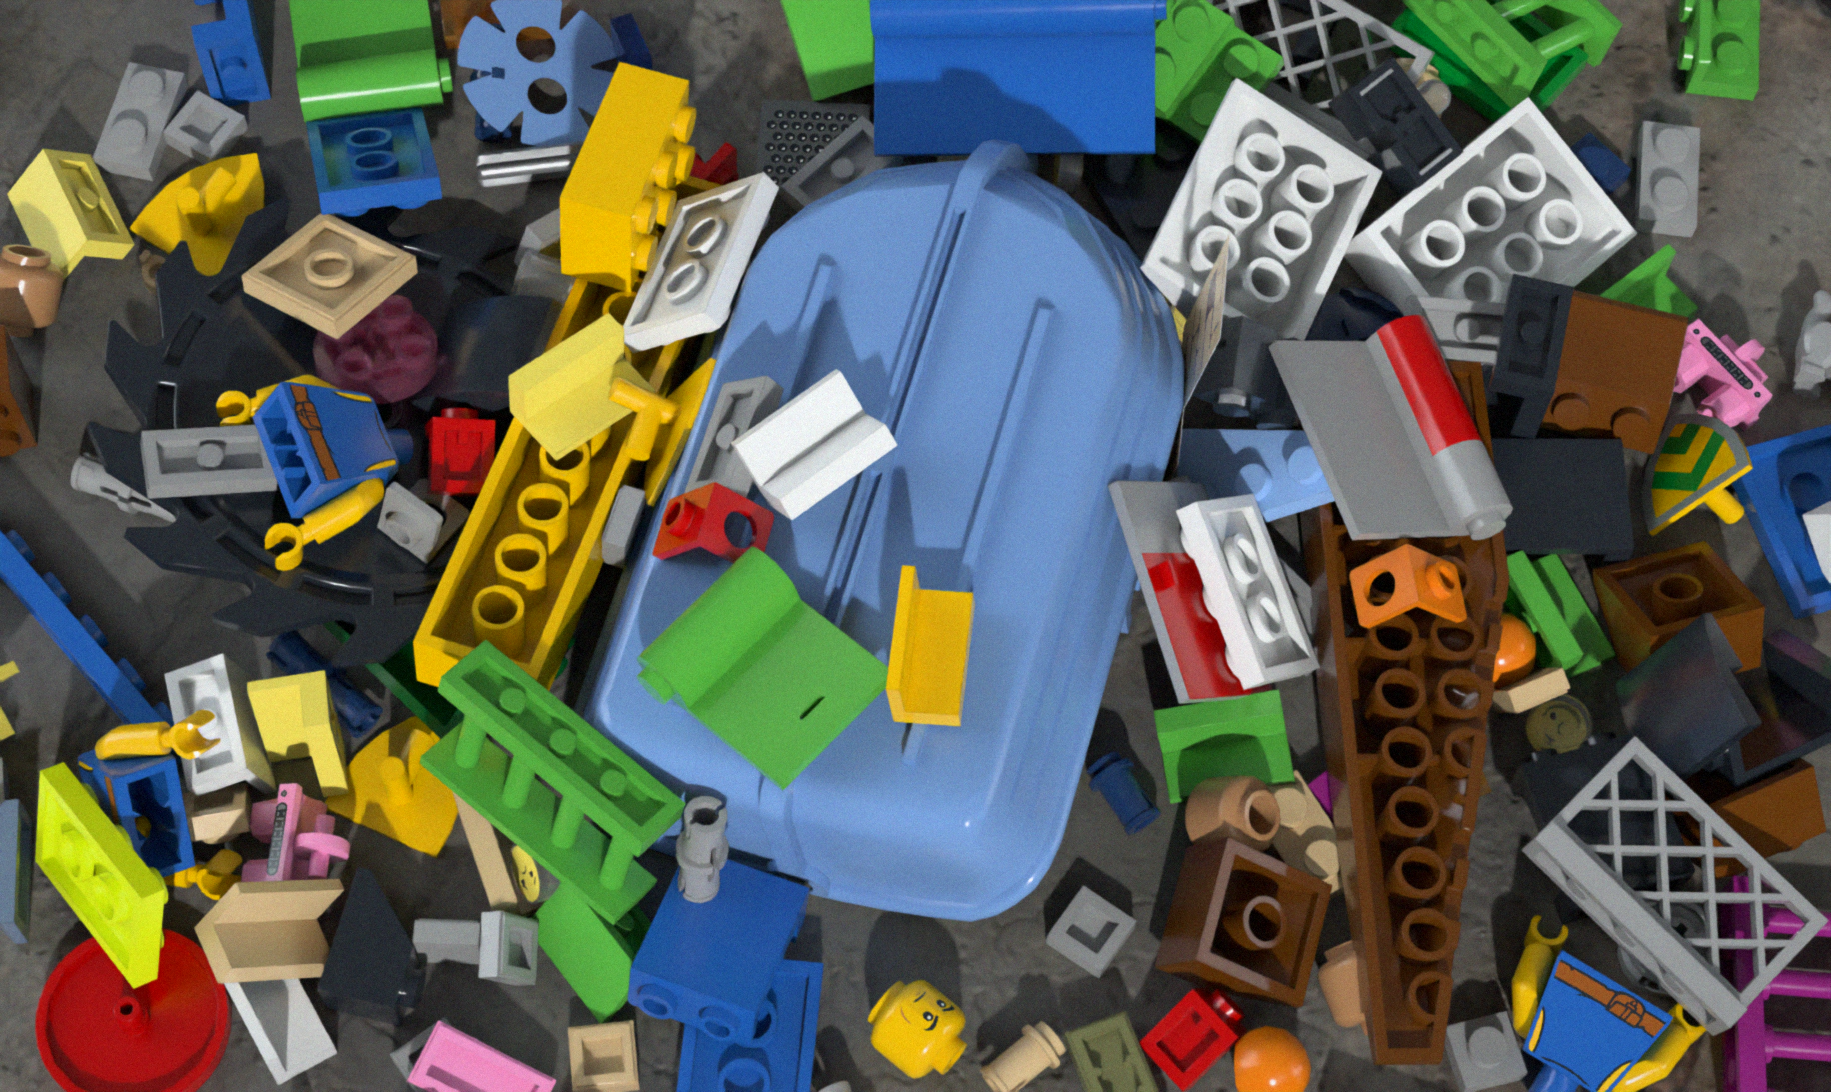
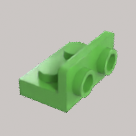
[1677,0,1760,101]

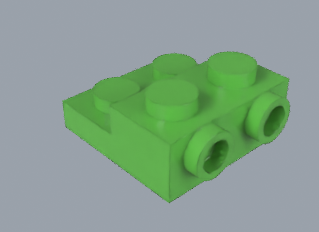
[1155,0,1284,146]

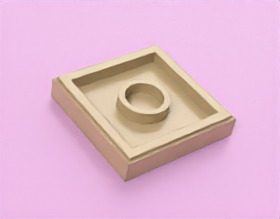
[242,213,418,339]

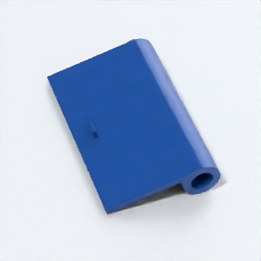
[870,0,1167,157]

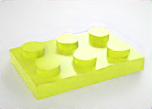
[35,762,168,988]

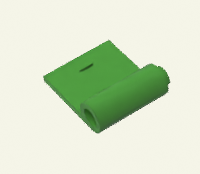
[288,0,454,124]
[636,547,888,791]

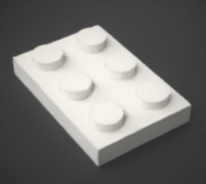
[623,172,779,353]
[1176,494,1320,690]

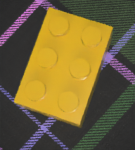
[560,62,696,293]

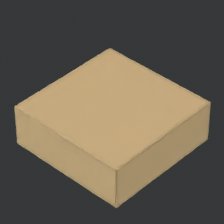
[1491,668,1571,713]
[568,1020,640,1092]

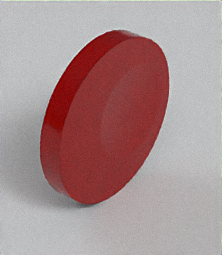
[35,928,232,1092]

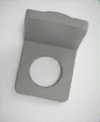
[377,478,469,564]

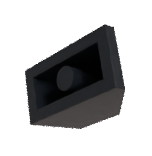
[317,867,426,1027]

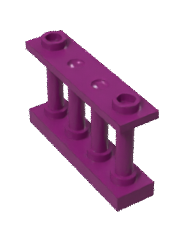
[1718,875,1831,1092]

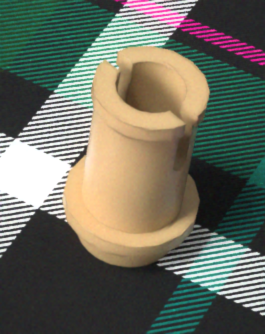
[980,1021,1066,1092]

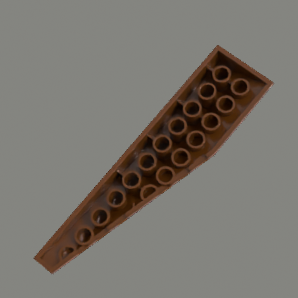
[1293,361,1509,1065]

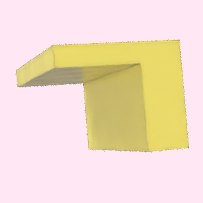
[7,149,135,281]
[508,313,655,461]
[247,670,349,797]

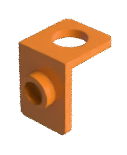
[1350,544,1467,628]

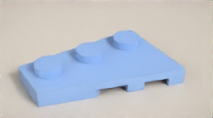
[1178,429,1335,523]

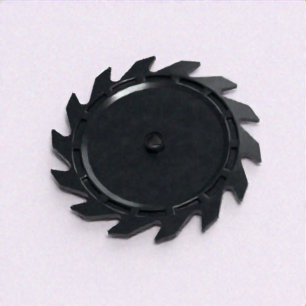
[87,197,570,668]

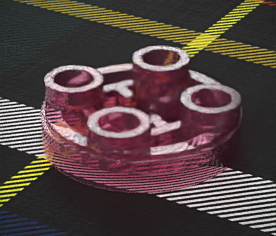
[313,294,438,404]

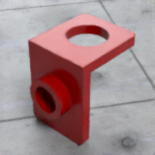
[652,482,774,564]

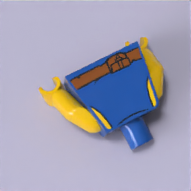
[216,375,413,571]
[78,709,242,900]
[1511,915,1707,1092]

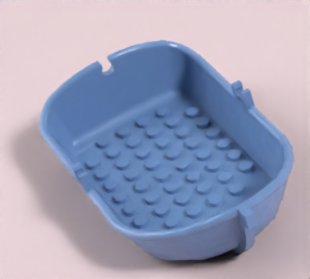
[573,139,1185,922]

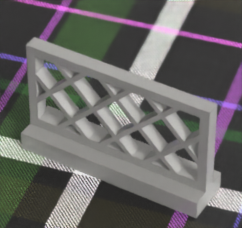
[1206,0,1435,166]
[1522,736,1829,1036]

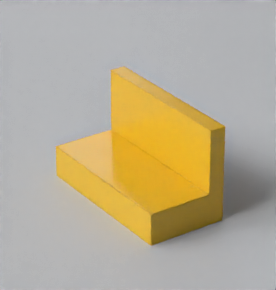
[886,565,975,727]

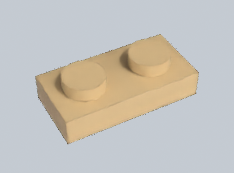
[1268,770,1344,900]

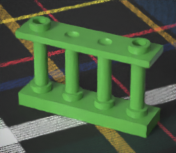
[1401,0,1623,108]
[419,640,686,925]

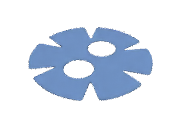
[457,0,619,146]

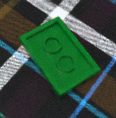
[1382,0,1589,123]

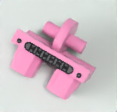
[1673,319,1773,432]
[241,783,350,882]

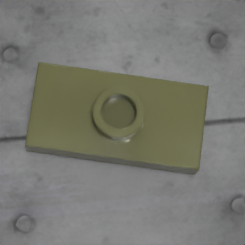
[1063,1011,1159,1092]

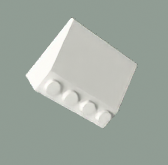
[1140,78,1382,341]
[1344,97,1637,366]

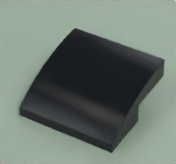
[410,295,562,416]
[1616,613,1762,792]

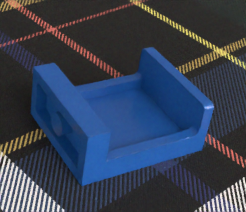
[191,0,272,107]
[628,859,810,1045]

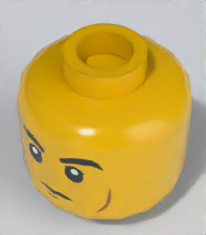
[867,980,967,1079]

